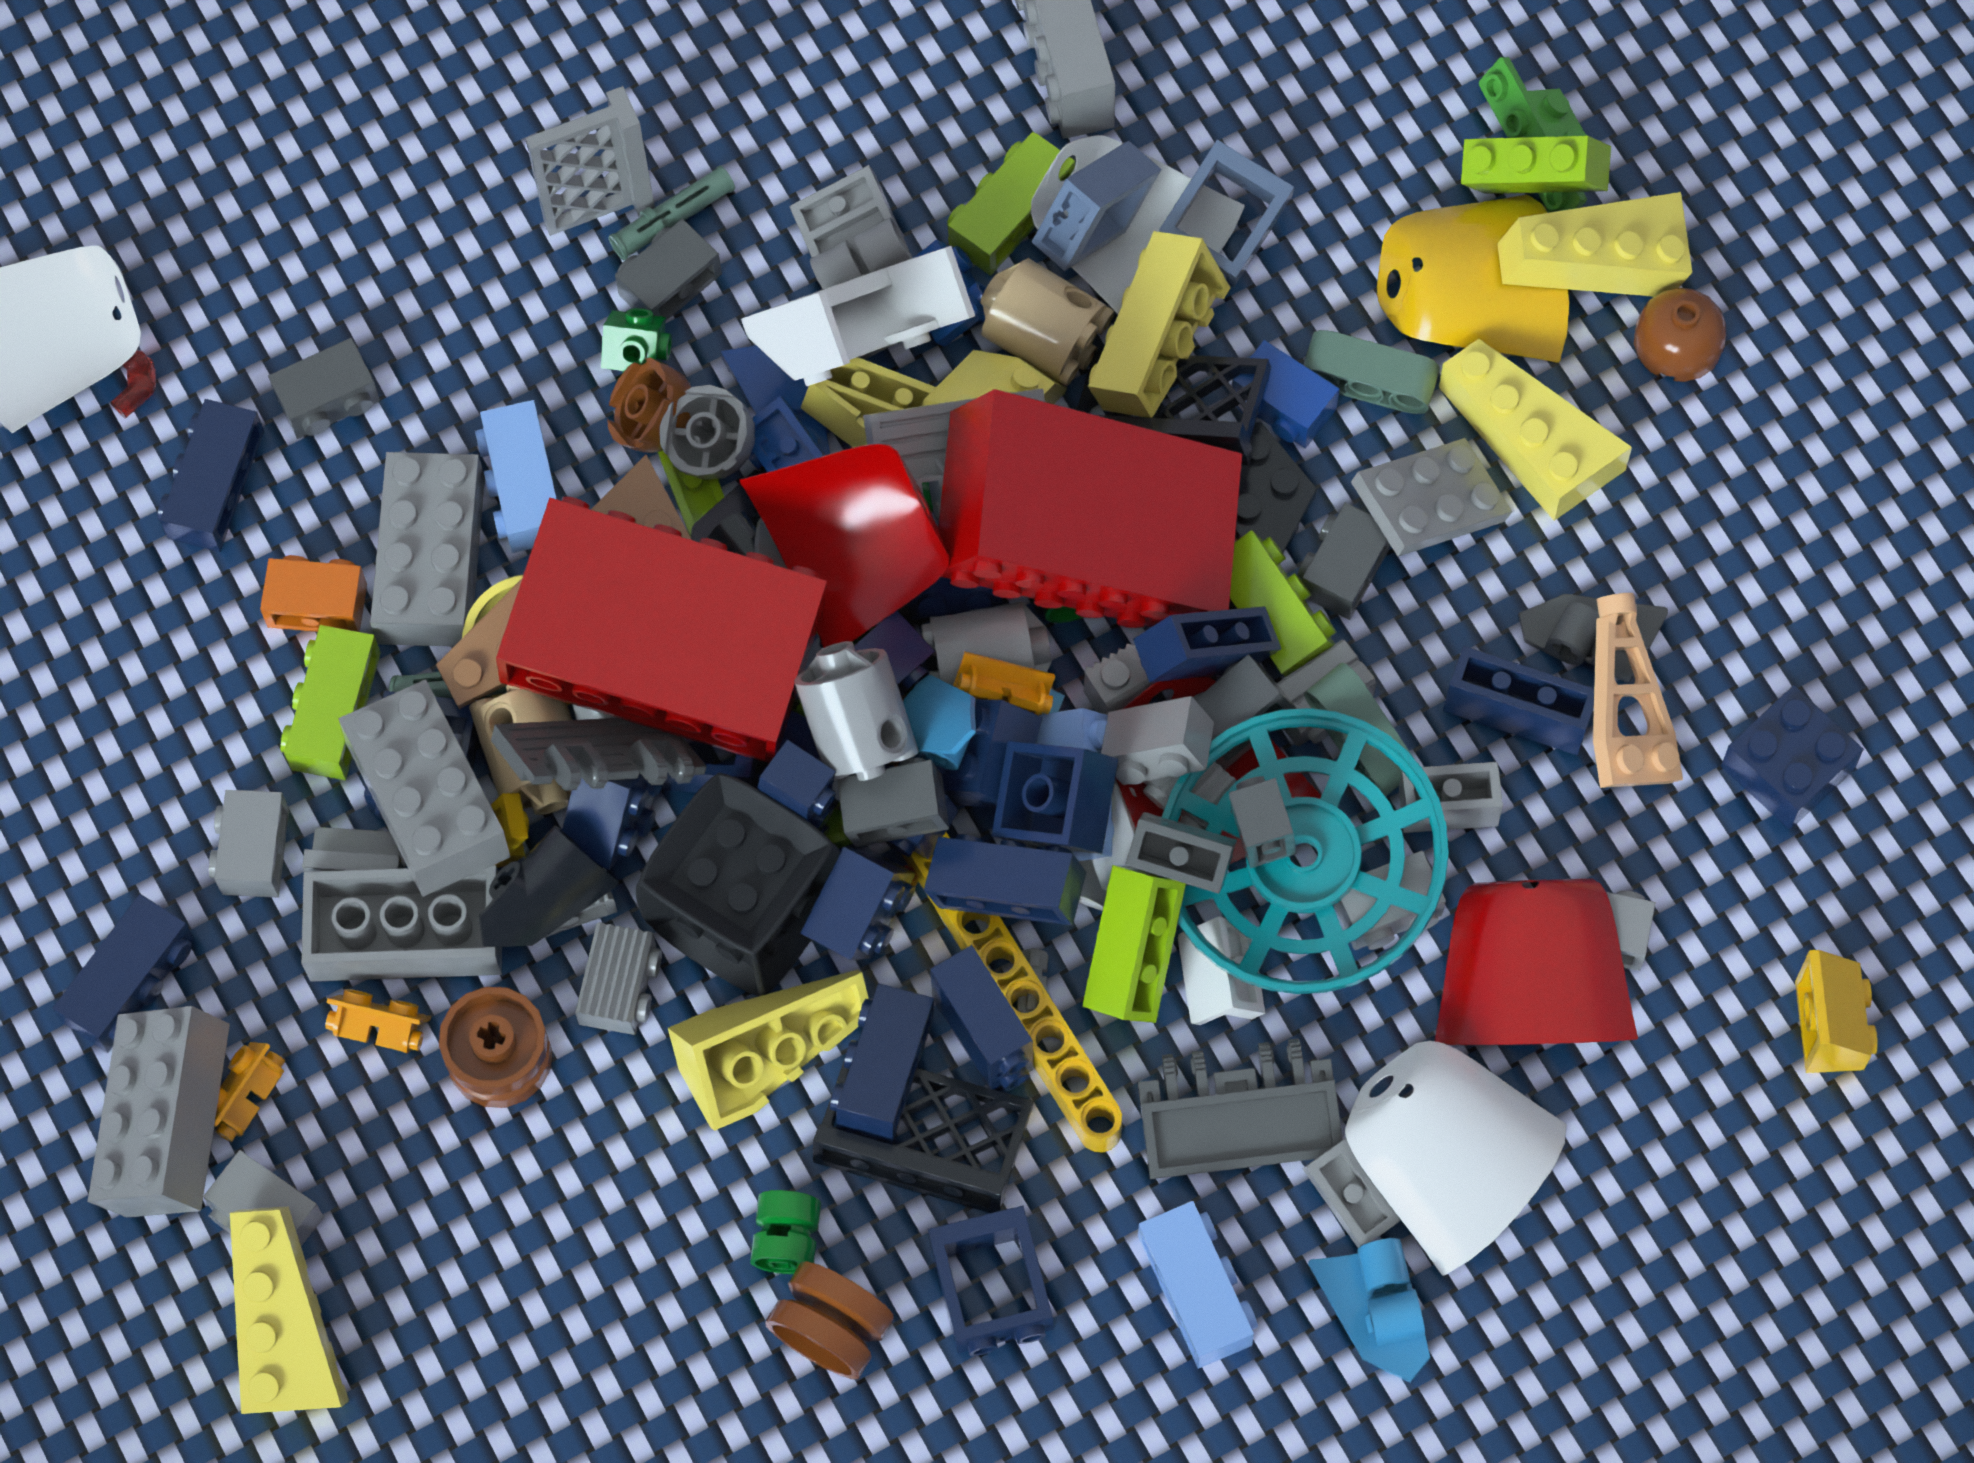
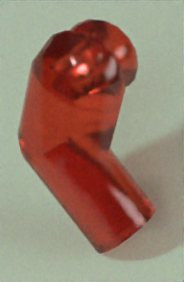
[110,350,156,419]

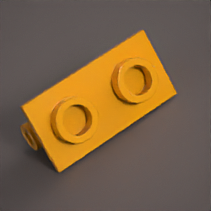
[953,651,1055,716]
[325,989,431,1053]
[214,1042,285,1142]

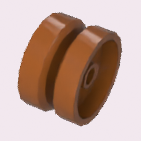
[439,987,552,1108]
[765,1261,894,1380]

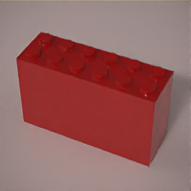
[938,389,1242,628]
[496,496,827,763]

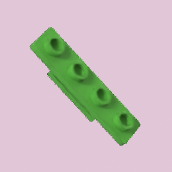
[1479,57,1587,213]

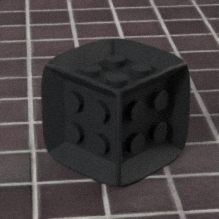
[635,772,840,996]

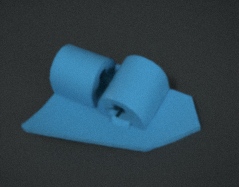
[903,675,976,770]
[1308,1238,1430,1383]

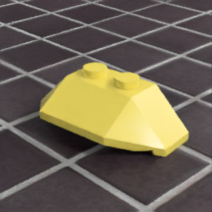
[921,350,1067,406]

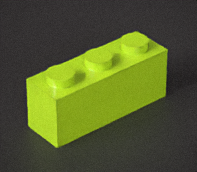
[947,131,1075,276]
[1461,136,1611,194]
[1230,530,1336,677]
[280,625,381,781]
[1082,865,1186,1023]

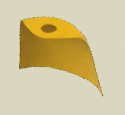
[1377,194,1569,363]

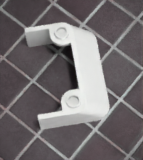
[741,246,975,386]

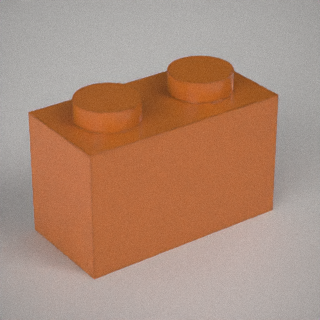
[260,555,367,632]

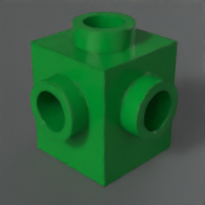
[601,308,672,373]

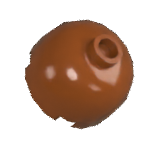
[1633,288,1726,382]
[607,358,691,453]

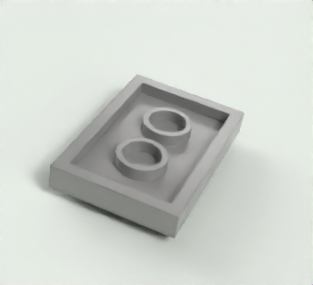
[1351,438,1513,557]

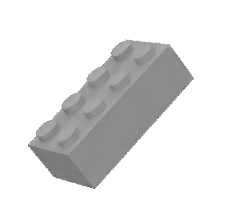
[1015,0,1115,139]
[370,452,485,647]
[338,679,510,897]
[301,865,502,982]
[87,1006,230,1218]

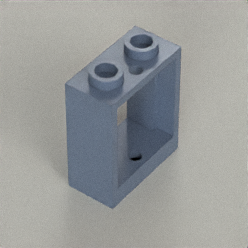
[1159,139,1294,287]
[1032,140,1162,271]

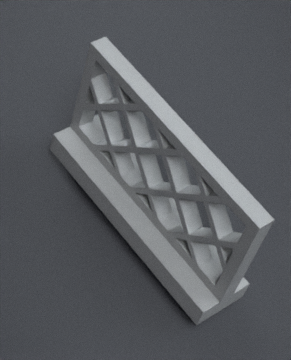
[525,86,655,236]

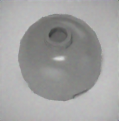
[660,385,755,480]

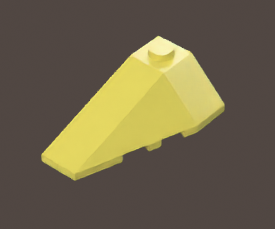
[668,970,869,1131]

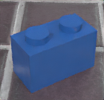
[1232,340,1340,449]

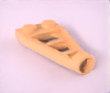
[1593,593,1683,788]

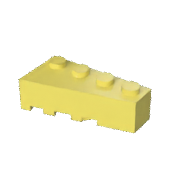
[1497,192,1692,297]
[1088,231,1230,418]
[1439,339,1632,521]
[230,1206,349,1414]

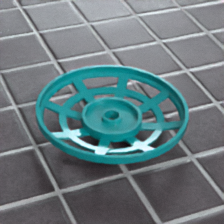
[1162,708,1449,994]

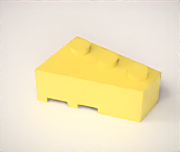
[801,357,936,448]

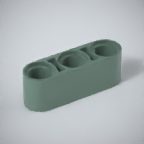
[1303,330,1440,414]
[1304,662,1412,797]

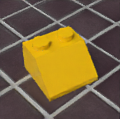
[1795,950,1877,1073]

